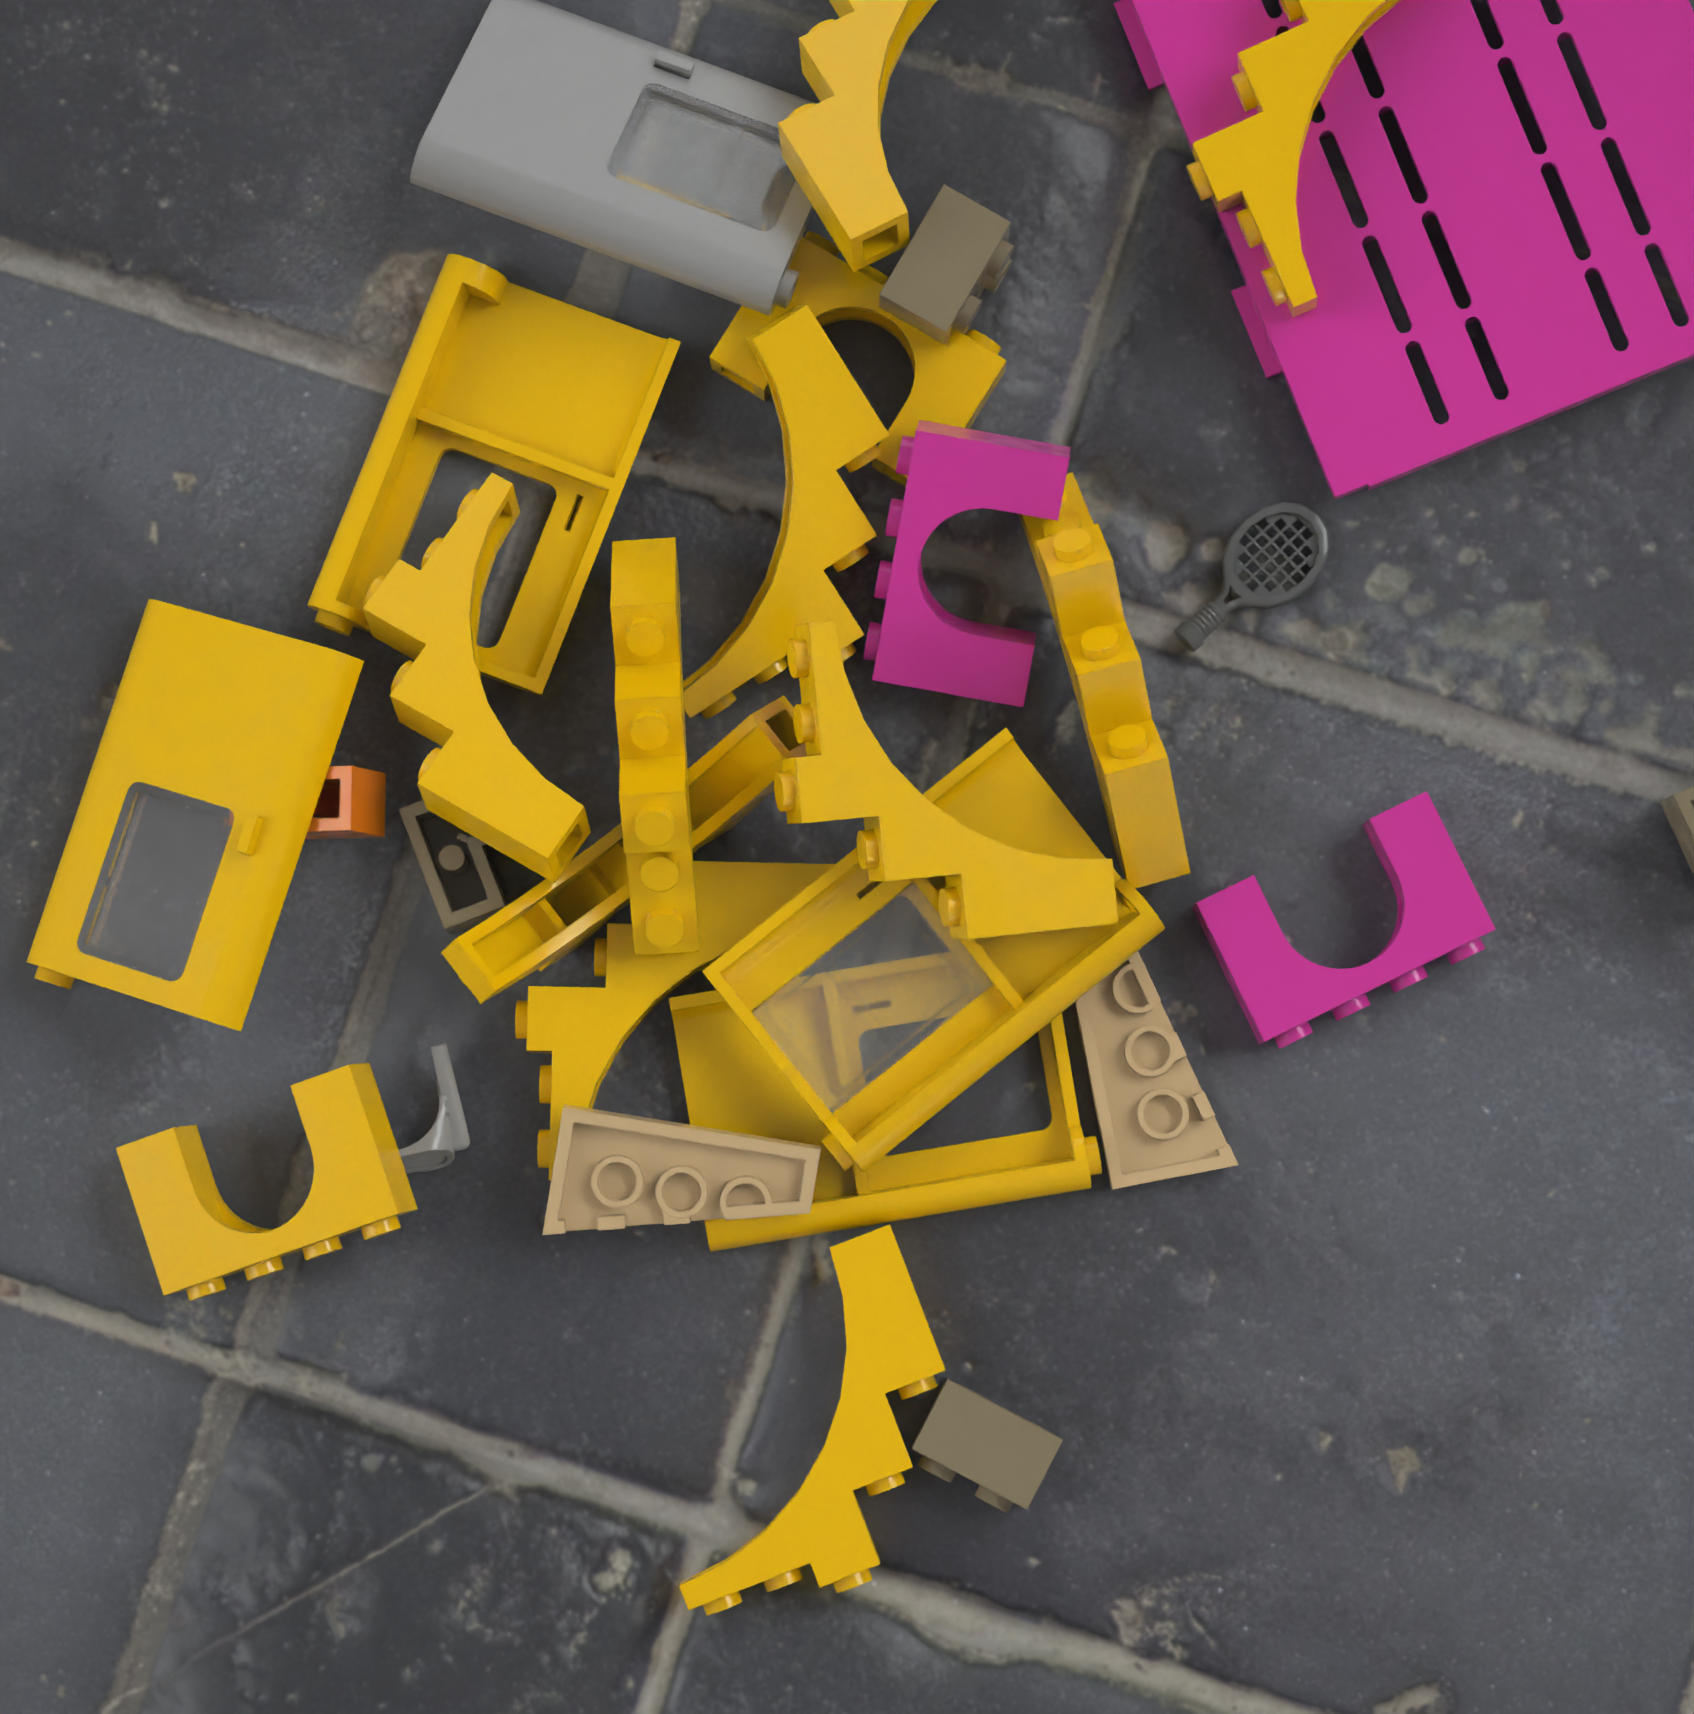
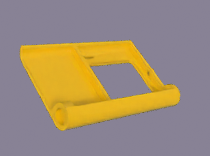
[307,254,681,695]
[669,951,1102,1252]

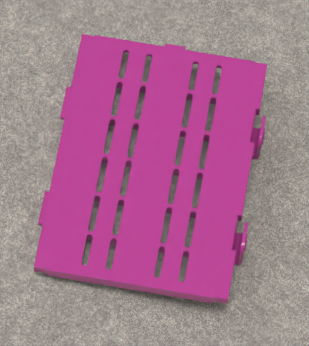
[1114,0,1694,500]

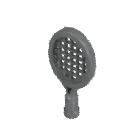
[1174,501,1330,652]

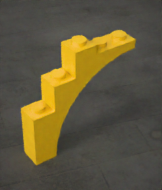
[778,0,938,272]
[1186,0,1401,318]
[683,304,890,719]
[363,472,591,883]
[1018,472,1191,888]
[610,537,700,955]
[774,620,1118,939]
[441,695,807,1004]
[515,861,835,1181]
[679,1224,946,1616]

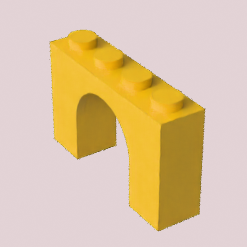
[710,231,1007,487]
[116,1063,418,1301]

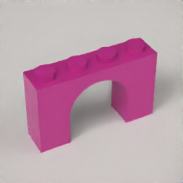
[863,420,1071,707]
[1192,791,1496,1049]

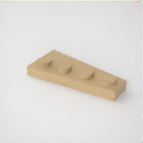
[1074,951,1239,1190]
[542,1104,821,1235]

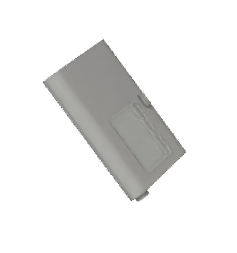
[410,0,817,316]

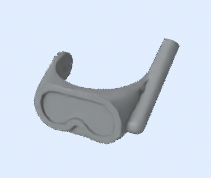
[399,1042,470,1174]

